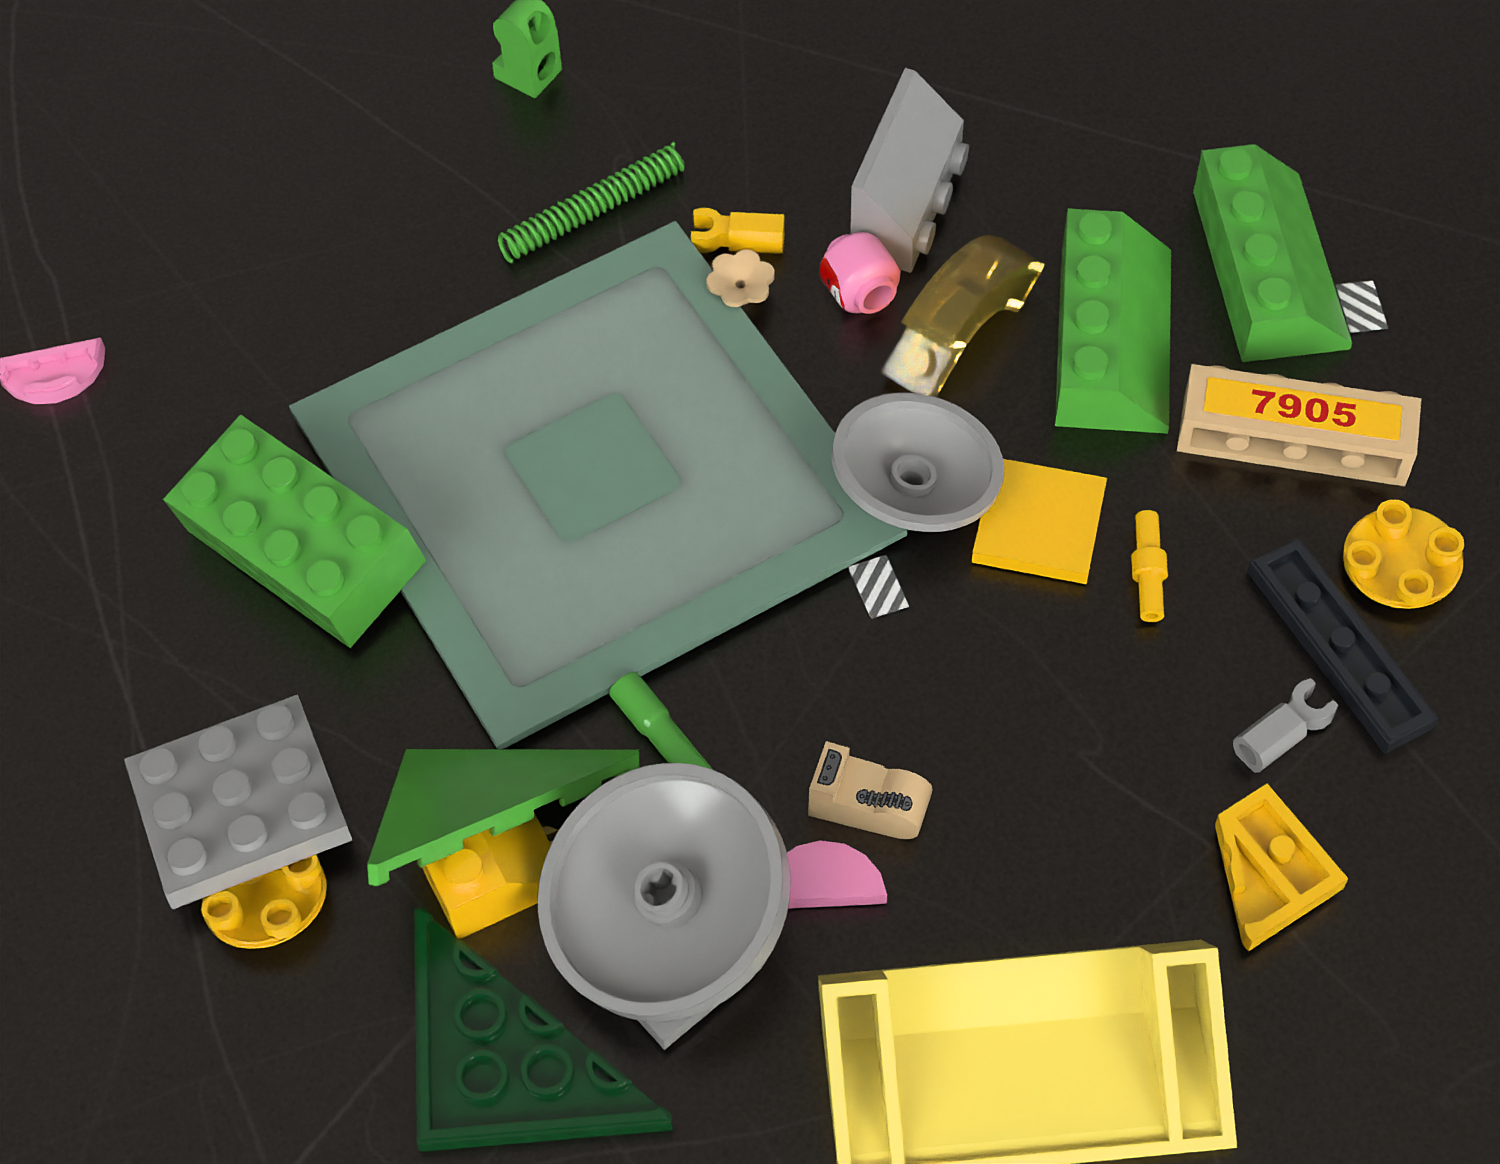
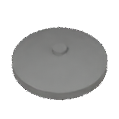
[538,763,791,1021]

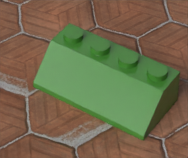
[1193,144,1352,362]
[1055,209,1171,434]

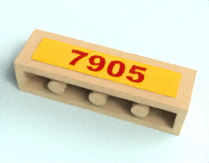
[1177,364,1421,486]

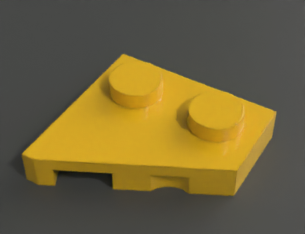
[1215,783,1348,951]

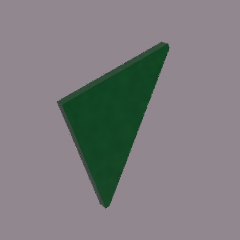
[414,908,673,1152]

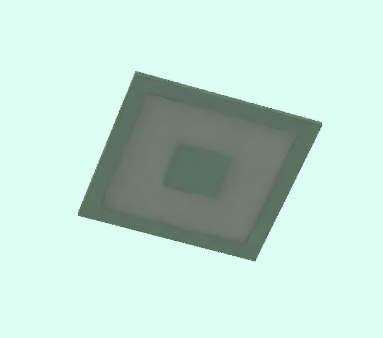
[289,221,907,749]

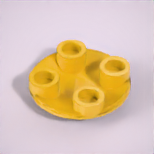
[1343,500,1464,609]
[201,854,327,949]

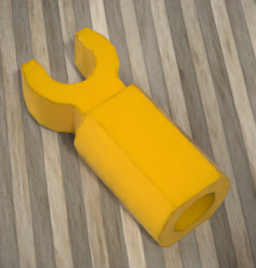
[691,208,785,254]

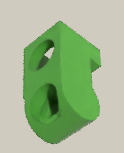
[492,0,562,98]

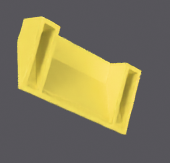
[818,940,1237,1164]

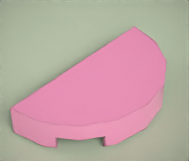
[0,337,105,404]
[787,840,887,909]

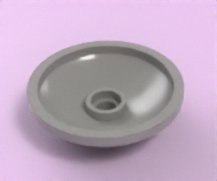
[831,393,1004,532]

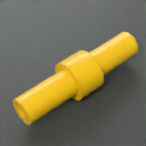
[1131,510,1168,622]

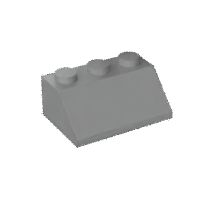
[851,68,969,273]

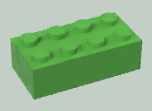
[163,415,427,648]

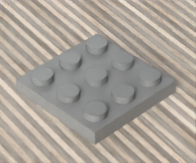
[124,694,352,910]

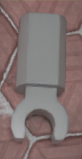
[1233,678,1338,773]

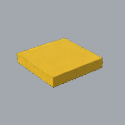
[972,459,1107,584]

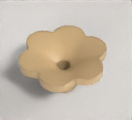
[707,250,775,307]

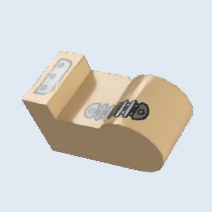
[808,741,933,839]

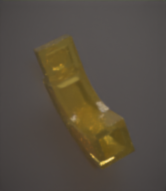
[882,235,1045,397]

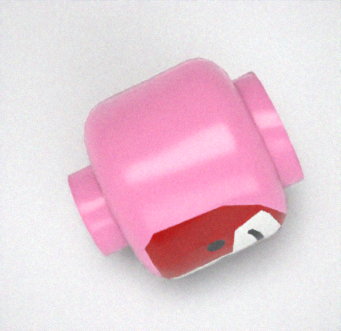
[820,232,900,314]

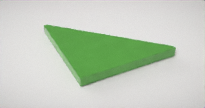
[367,749,640,886]

